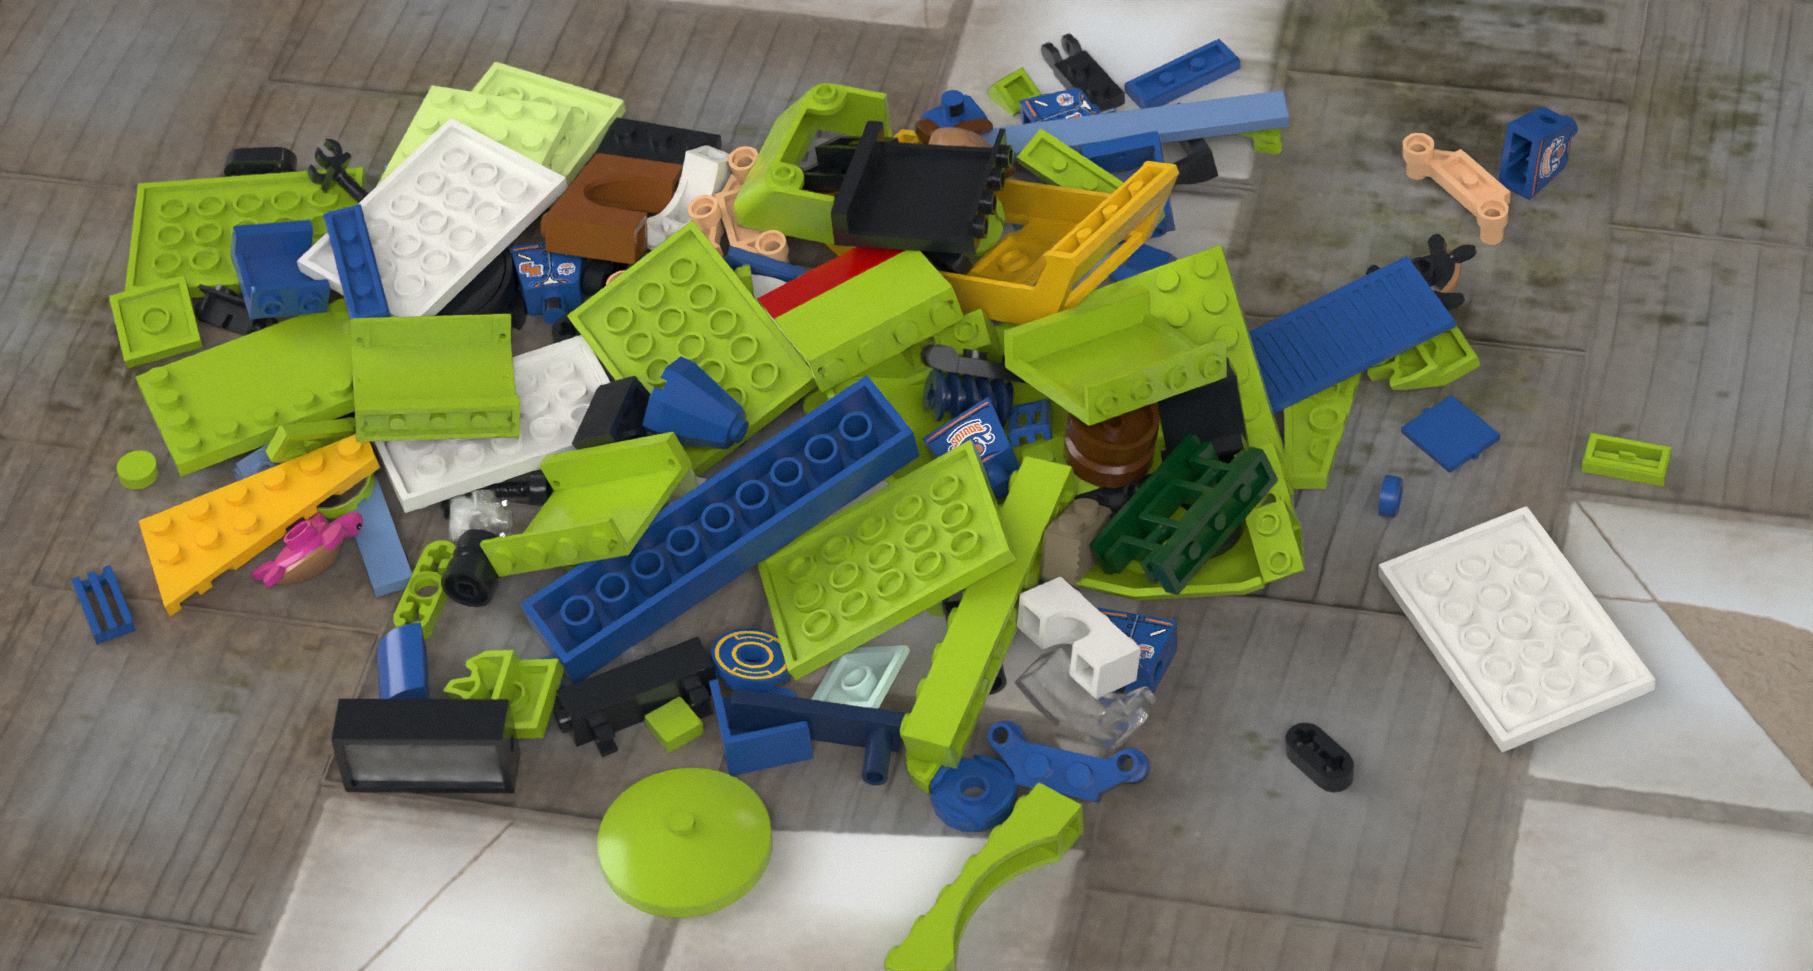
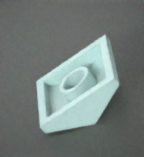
[812,645,910,709]

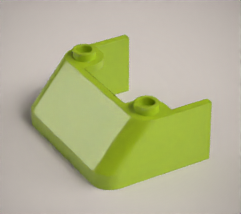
[734,83,892,246]

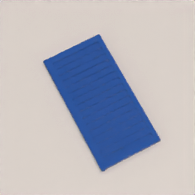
[1249,256,1456,414]

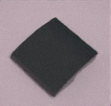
[802,135,898,191]

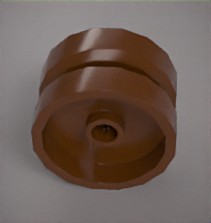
[1063,403,1160,488]

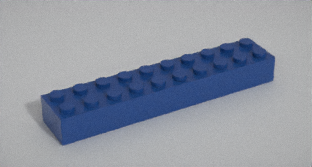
[520,375,919,684]

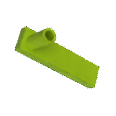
[1017,128,1166,228]

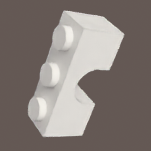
[1017,576,1141,699]

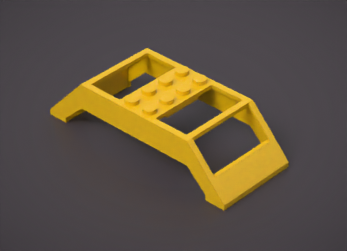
[825,129,1179,325]

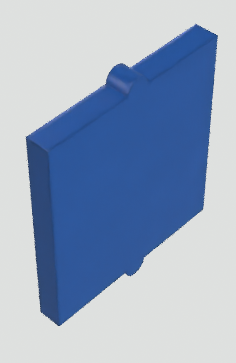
[1401,395,1500,473]

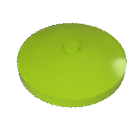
[597,768,773,918]

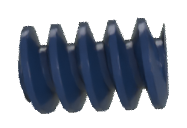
[922,369,1014,427]

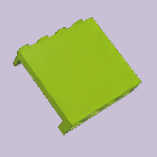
[1004,285,1227,426]

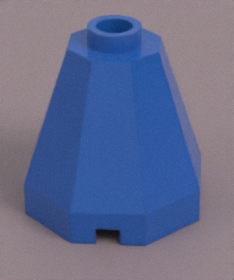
[642,356,749,449]

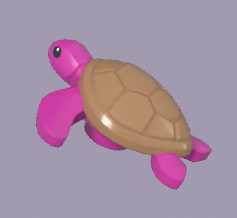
[250,512,363,588]

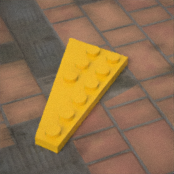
[139,434,380,617]

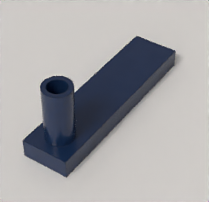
[729,688,905,785]

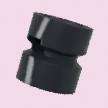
[441,529,499,607]

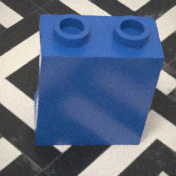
[231,220,330,319]

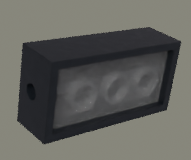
[331,699,521,794]

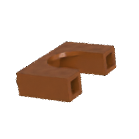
[541,153,683,264]

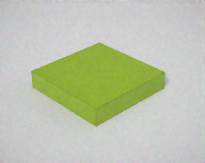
[109,275,203,368]

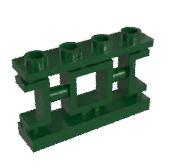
[1090,434,1278,595]

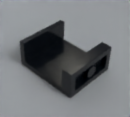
[1158,357,1250,464]

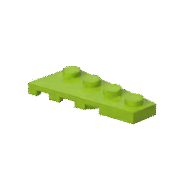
[1284,371,1363,489]

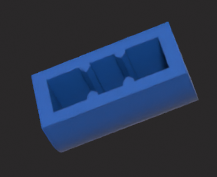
[377,622,430,699]

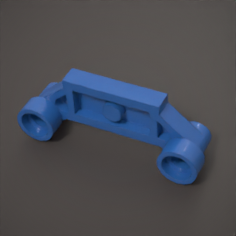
[988,721,1151,803]

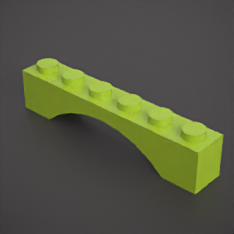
[884,782,1084,971]

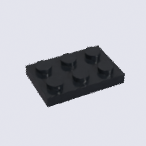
[594,117,722,165]

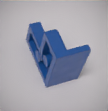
[709,679,814,776]

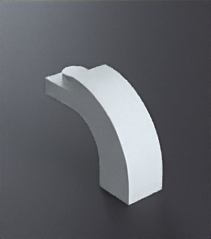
[647,145,732,250]

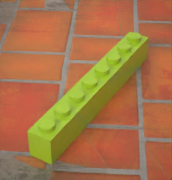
[900,456,1078,769]

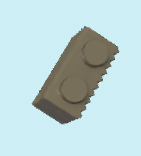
[1040,498,1112,585]

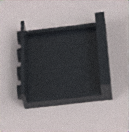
[831,121,1013,254]

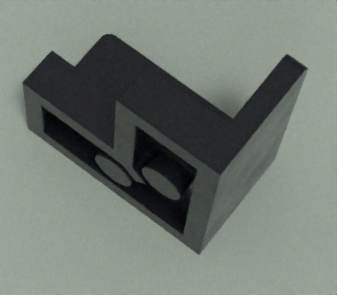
[572,376,651,450]

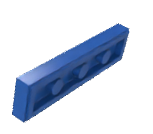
[323,204,391,321]

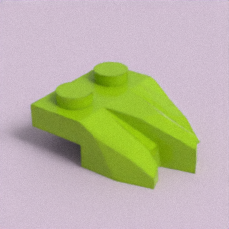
[1367,325,1481,390]
[443,650,565,739]

